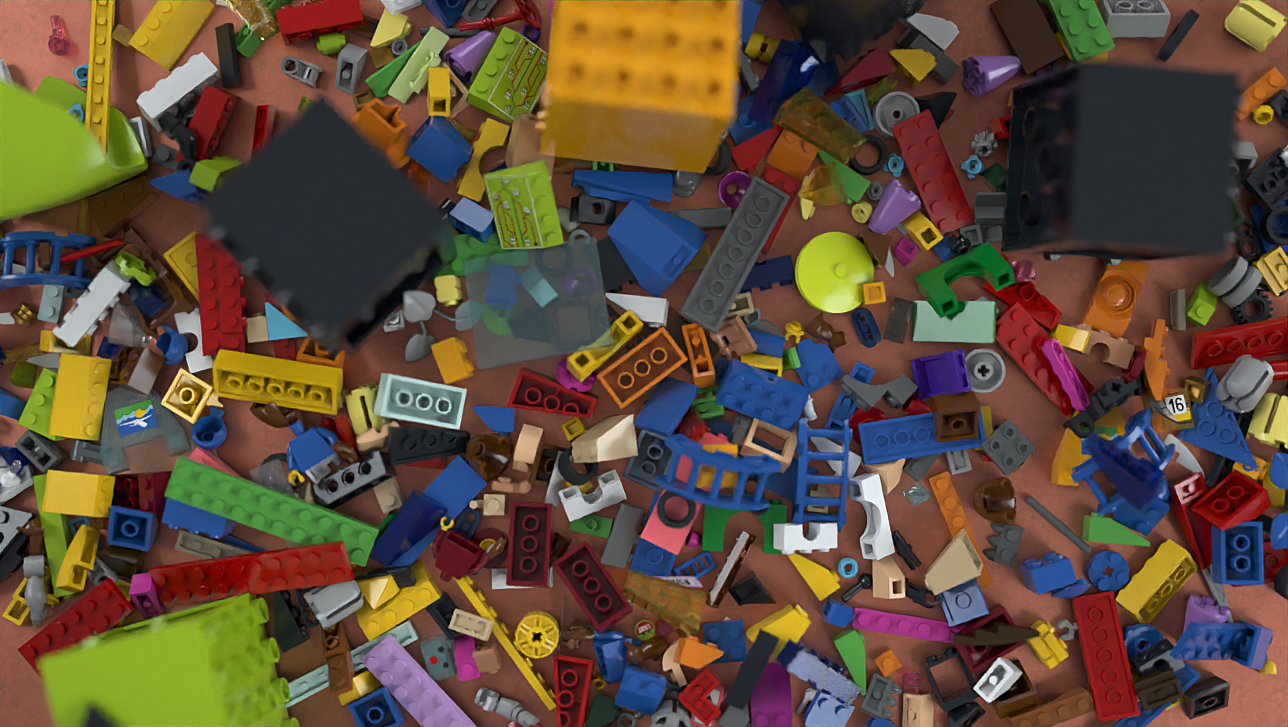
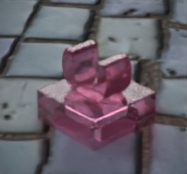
[1012,259,1037,283]

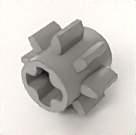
[972,131,998,157]

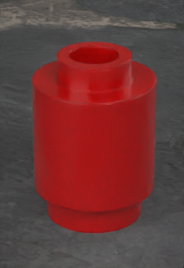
[1266,359,1288,380]

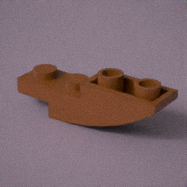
[321,620,355,697]

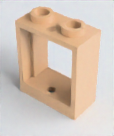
[738,417,797,473]

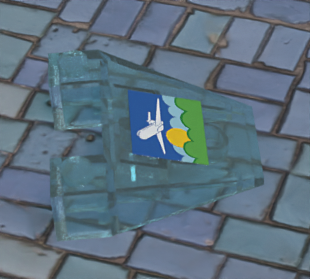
[100,386,192,476]

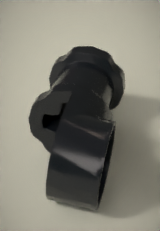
[905,578,941,609]

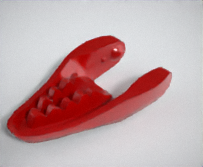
[321,416,360,466]

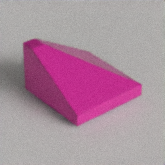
[894,236,919,267]

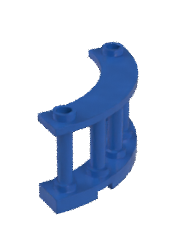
[0,231,97,291]
[1071,407,1175,516]
[791,418,853,532]
[655,434,782,511]

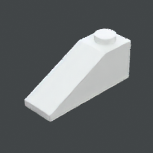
[898,13,960,52]
[606,293,669,329]
[809,437,863,479]

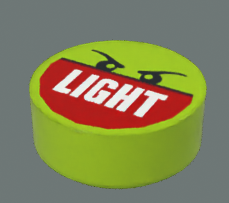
[635,619,655,641]

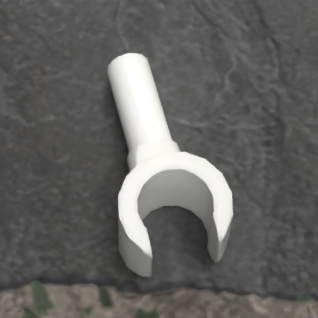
[796,688,817,714]

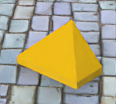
[356,575,400,609]

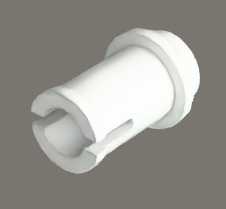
[803,394,818,421]

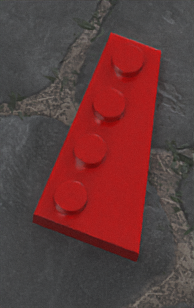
[981,254,1062,332]

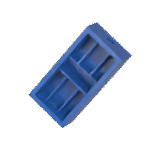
[716,358,809,432]

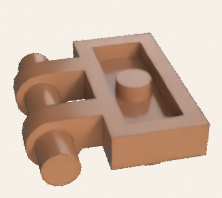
[709,314,758,361]
[492,476,532,493]

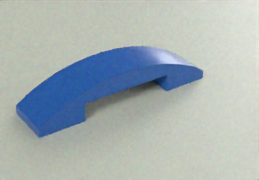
[823,361,875,443]

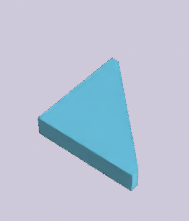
[265,302,308,340]

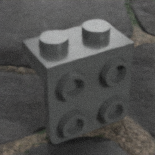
[981,419,1036,475]

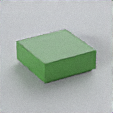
[782,347,801,372]

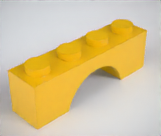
[456,118,512,205]
[567,309,643,382]

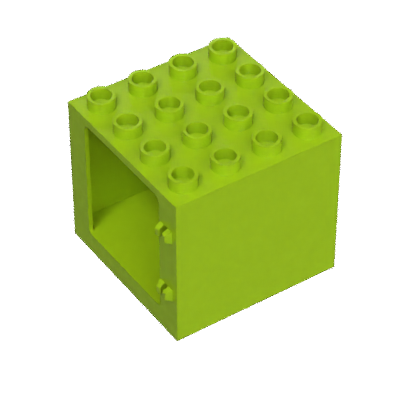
[39,592,300,727]

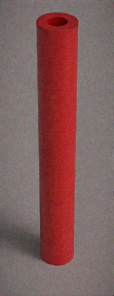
[60,237,123,263]

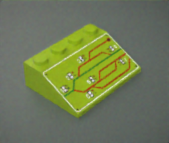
[468,26,548,124]
[483,160,564,249]

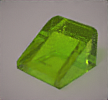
[10,362,38,389]

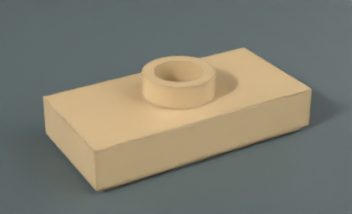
[448,608,494,641]

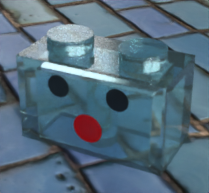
[420,633,458,681]

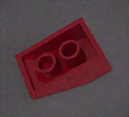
[823,47,895,97]
[954,603,1026,674]

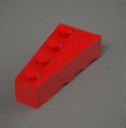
[276,0,365,45]
[174,85,240,169]
[507,367,599,419]
[553,654,595,727]

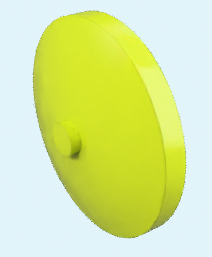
[795,232,874,314]

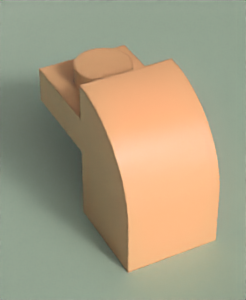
[512,424,543,473]
[662,639,687,687]

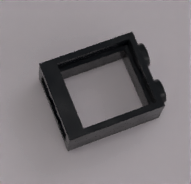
[920,646,980,712]

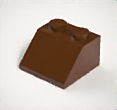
[932,391,980,443]
[981,659,1038,719]

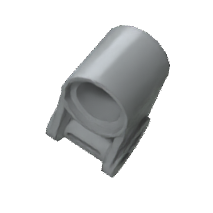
[280,56,323,88]
[86,553,120,587]

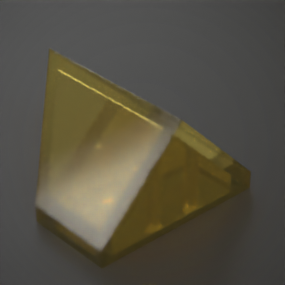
[796,161,847,207]

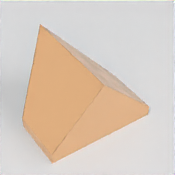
[860,458,906,495]

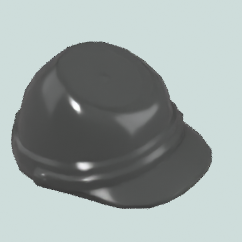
[670,170,703,198]

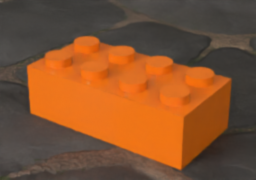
[597,327,688,409]

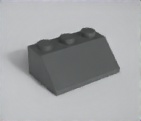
[601,501,647,568]

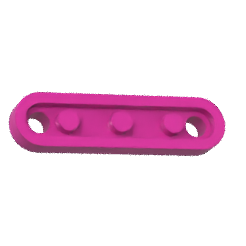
[1043,338,1091,412]

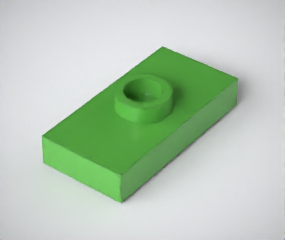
[569,513,613,539]

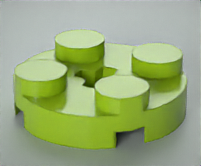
[115,252,157,286]

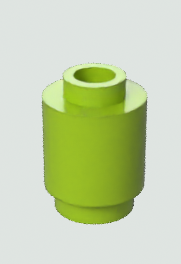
[316,32,347,55]

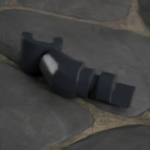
[158,111,201,170]

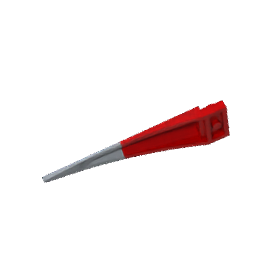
[1168,472,1233,623]

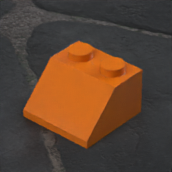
[765,123,823,181]
[297,333,346,369]

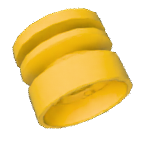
[515,609,561,658]

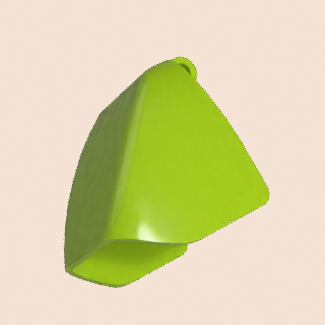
[0,76,148,220]

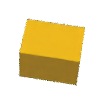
[161,368,214,424]

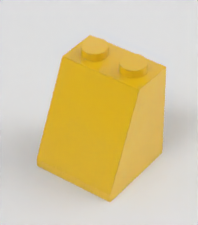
[42,470,115,518]
[746,604,811,663]

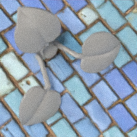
[403,291,484,363]

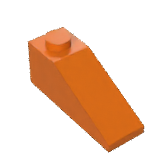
[681,323,715,389]

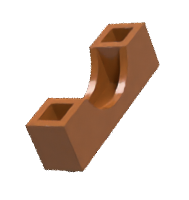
[1006,686,1095,727]

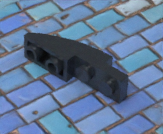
[0,533,30,584]

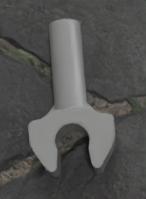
[1055,619,1077,640]

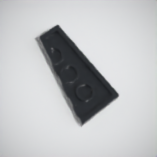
[388,426,470,466]

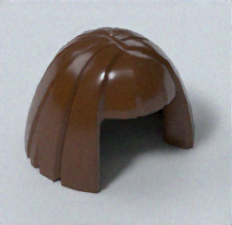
[250,401,299,428]
[466,433,513,481]
[973,477,1017,525]

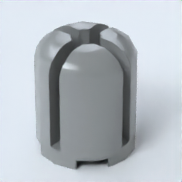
[1216,355,1274,413]
[304,579,364,630]
[650,699,691,727]

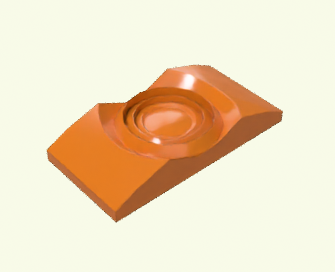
[1082,261,1149,339]

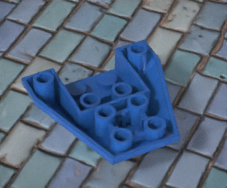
[606,200,708,298]

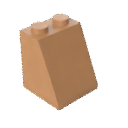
[504,112,555,181]

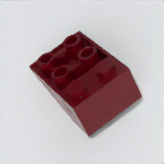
[109,471,172,514]

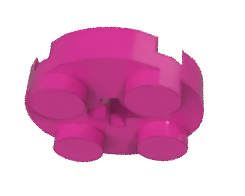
[555,357,598,392]

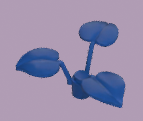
[1270,453,1288,550]

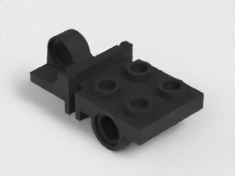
[1063,378,1139,439]

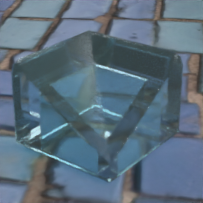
[903,483,931,507]

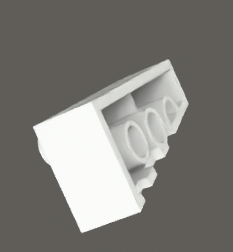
[136,52,221,133]
[52,260,133,347]

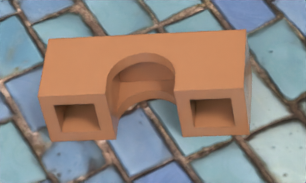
[1064,323,1135,370]

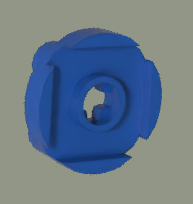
[1086,550,1129,592]
[1123,623,1164,661]

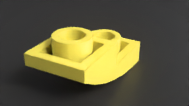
[799,176,816,222]

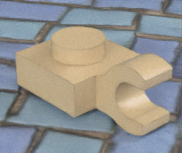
[806,483,831,514]

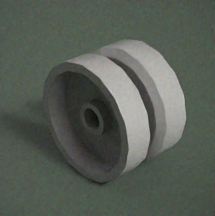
[871,91,920,139]
[1207,255,1263,308]
[964,348,1006,394]

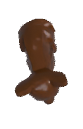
[803,312,847,354]
[16,516,47,558]
[624,636,668,665]

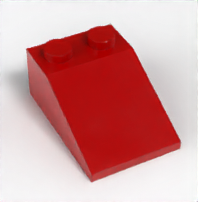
[1190,470,1272,531]

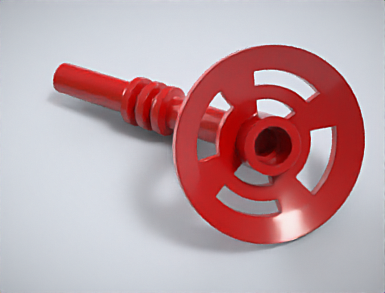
[458,0,542,32]

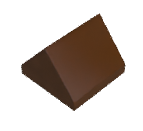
[551,532,572,559]

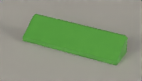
[235,0,293,59]
[365,39,444,99]

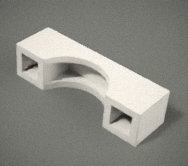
[848,473,895,560]

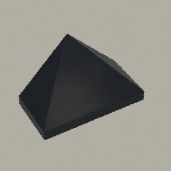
[948,702,986,727]

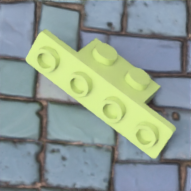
[388,26,449,103]

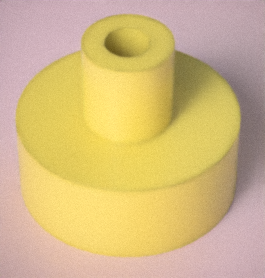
[852,201,873,223]

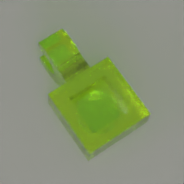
[866,76,898,107]

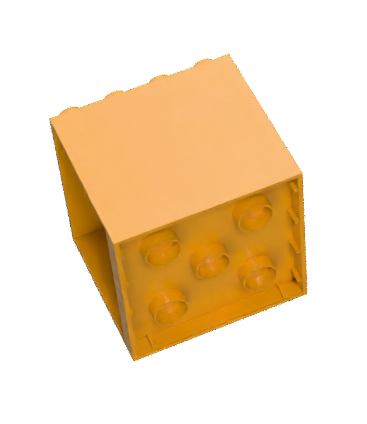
[537,0,740,173]

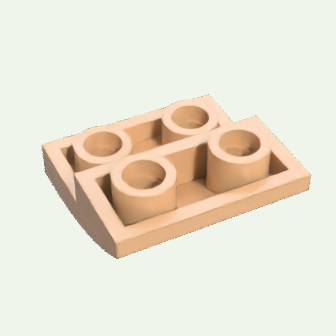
[356,421,400,456]

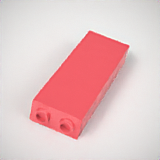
[640,424,731,555]

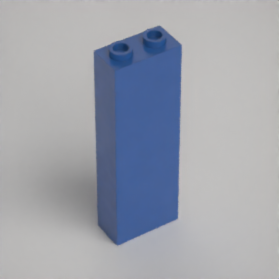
[374,454,490,567]

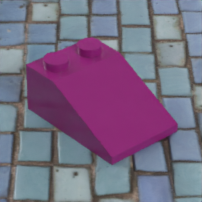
[749,663,792,727]

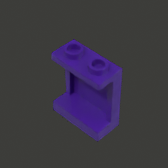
[911,349,971,399]

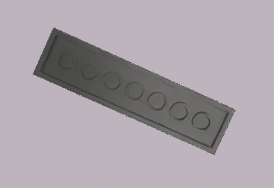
[679,176,790,335]

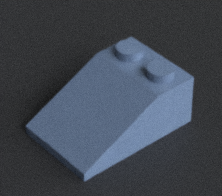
[623,429,685,493]

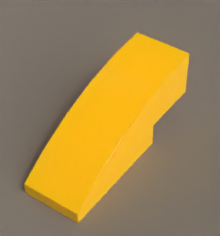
[55,524,101,592]
[2,565,52,628]

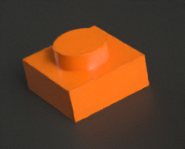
[873,648,902,678]

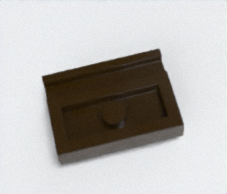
[1132,667,1185,711]

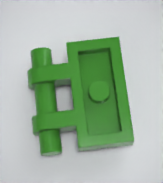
[683,384,725,424]

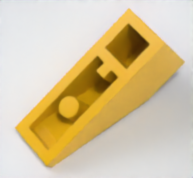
[787,551,840,601]

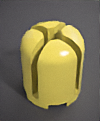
[1224,0,1288,54]
[343,382,393,435]
[1246,393,1288,450]

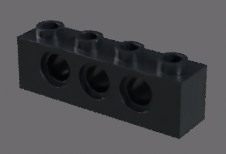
[313,450,397,510]

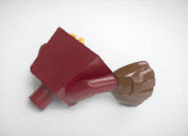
[432,516,509,582]

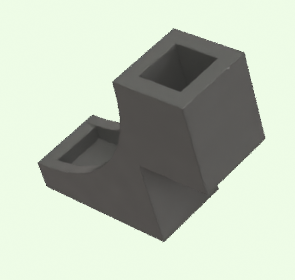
[837,374,918,412]

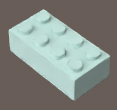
[374,373,467,430]

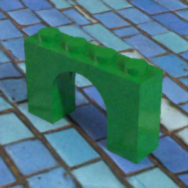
[915,242,1015,318]
[702,499,787,554]

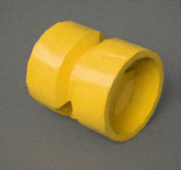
[744,30,780,65]

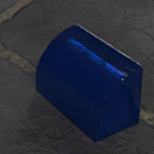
[129,280,165,318]

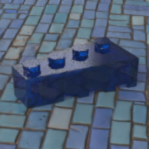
[739,255,796,294]
[775,639,862,709]

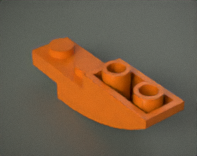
[1143,319,1170,404]

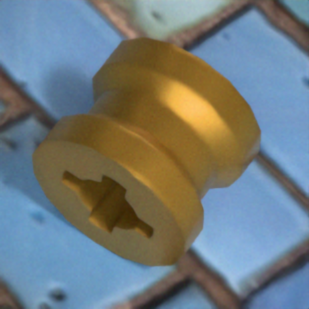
[10,301,38,327]

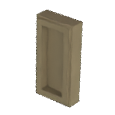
[1170,289,1186,331]

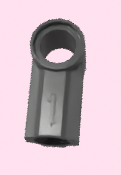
[69,438,115,466]

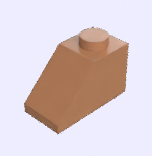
[472,641,502,675]

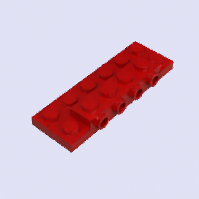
[195,233,248,357]

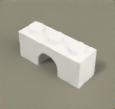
[174,308,216,374]
[558,469,627,521]
[774,522,837,554]

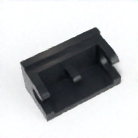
[426,593,461,641]

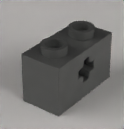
[14,429,67,473]

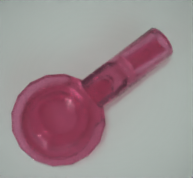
[48,15,70,56]

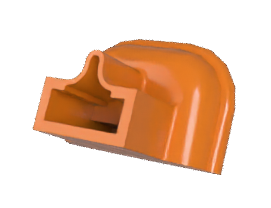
[347,97,412,169]

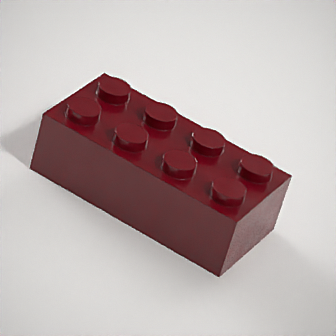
[506,502,554,588]
[552,540,633,635]

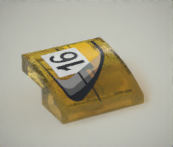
[1142,387,1195,433]

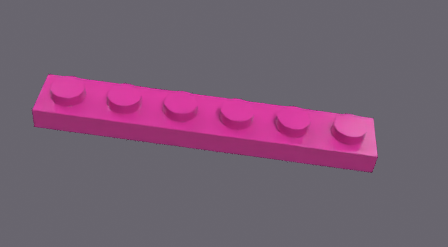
[851,606,967,644]

